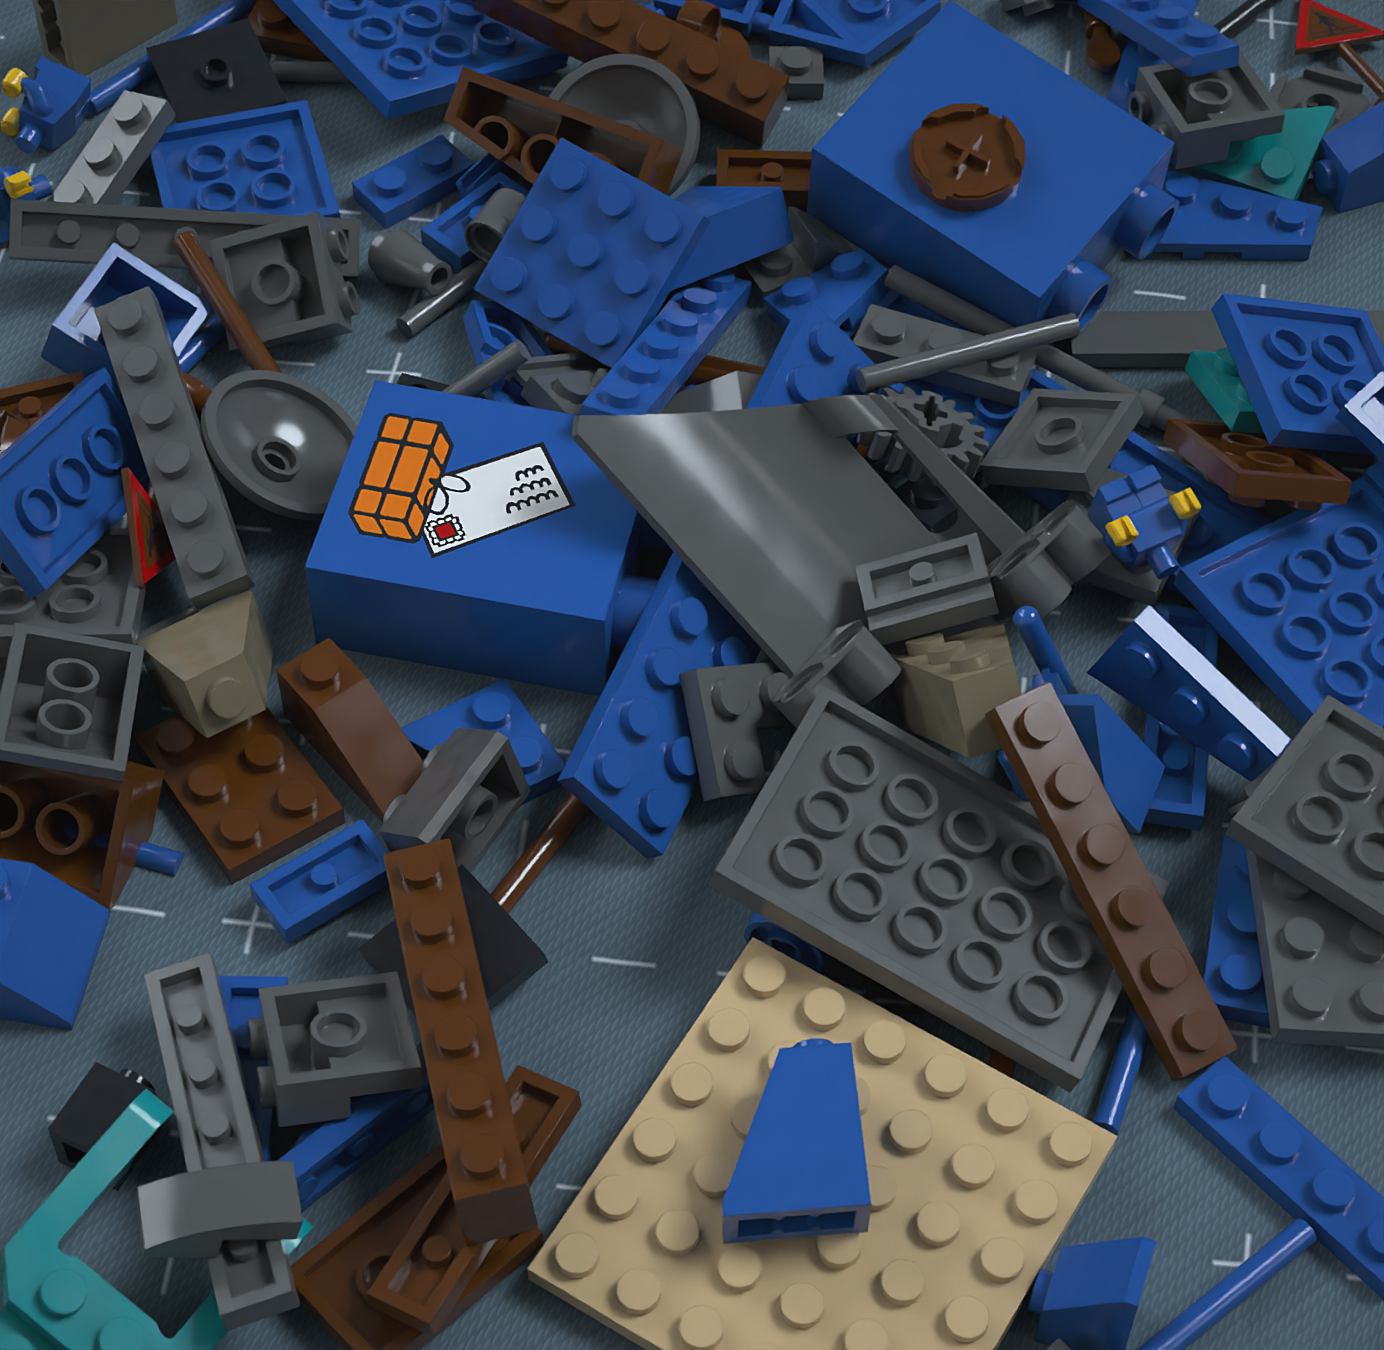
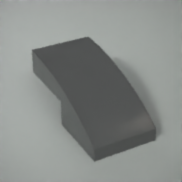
[135,1161,303,1258]

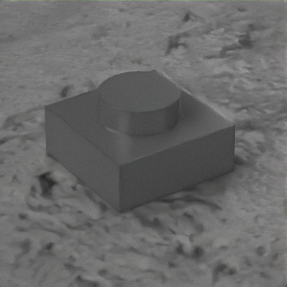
[768,46,824,100]

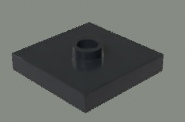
[146,18,287,123]
[358,864,548,1017]

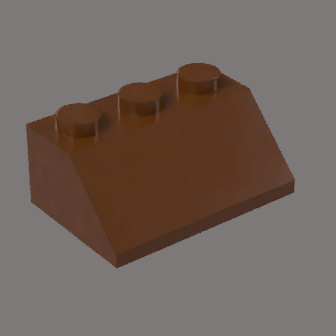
[0,760,165,909]

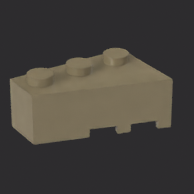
[890,621,1021,758]

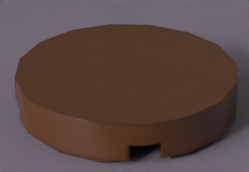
[908,103,1026,212]

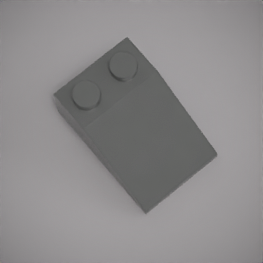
[0,623,145,781]

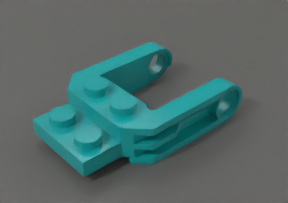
[0,1089,314,1350]

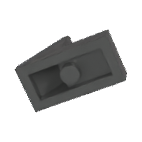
[736,206,854,308]

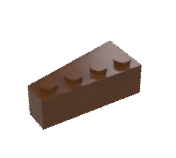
[443,67,683,195]

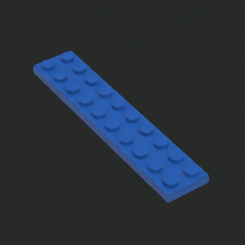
[557,301,882,859]

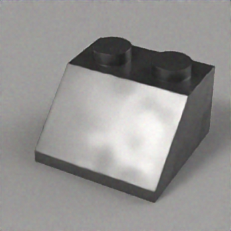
[379,727,531,873]

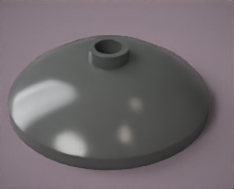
[549,54,700,197]
[200,370,358,521]

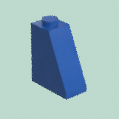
[1312,101,1384,214]
[670,186,795,291]
[722,1038,871,1244]

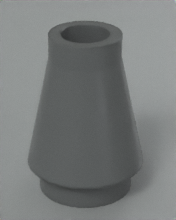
[368,229,452,295]

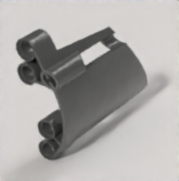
[572,394,1112,729]

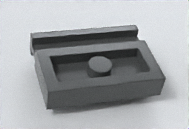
[504,352,610,415]
[855,532,999,646]

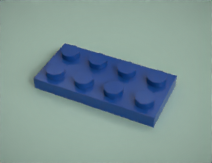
[0,367,150,598]

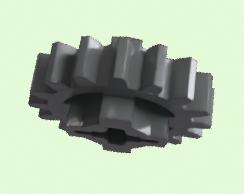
[856,386,989,486]

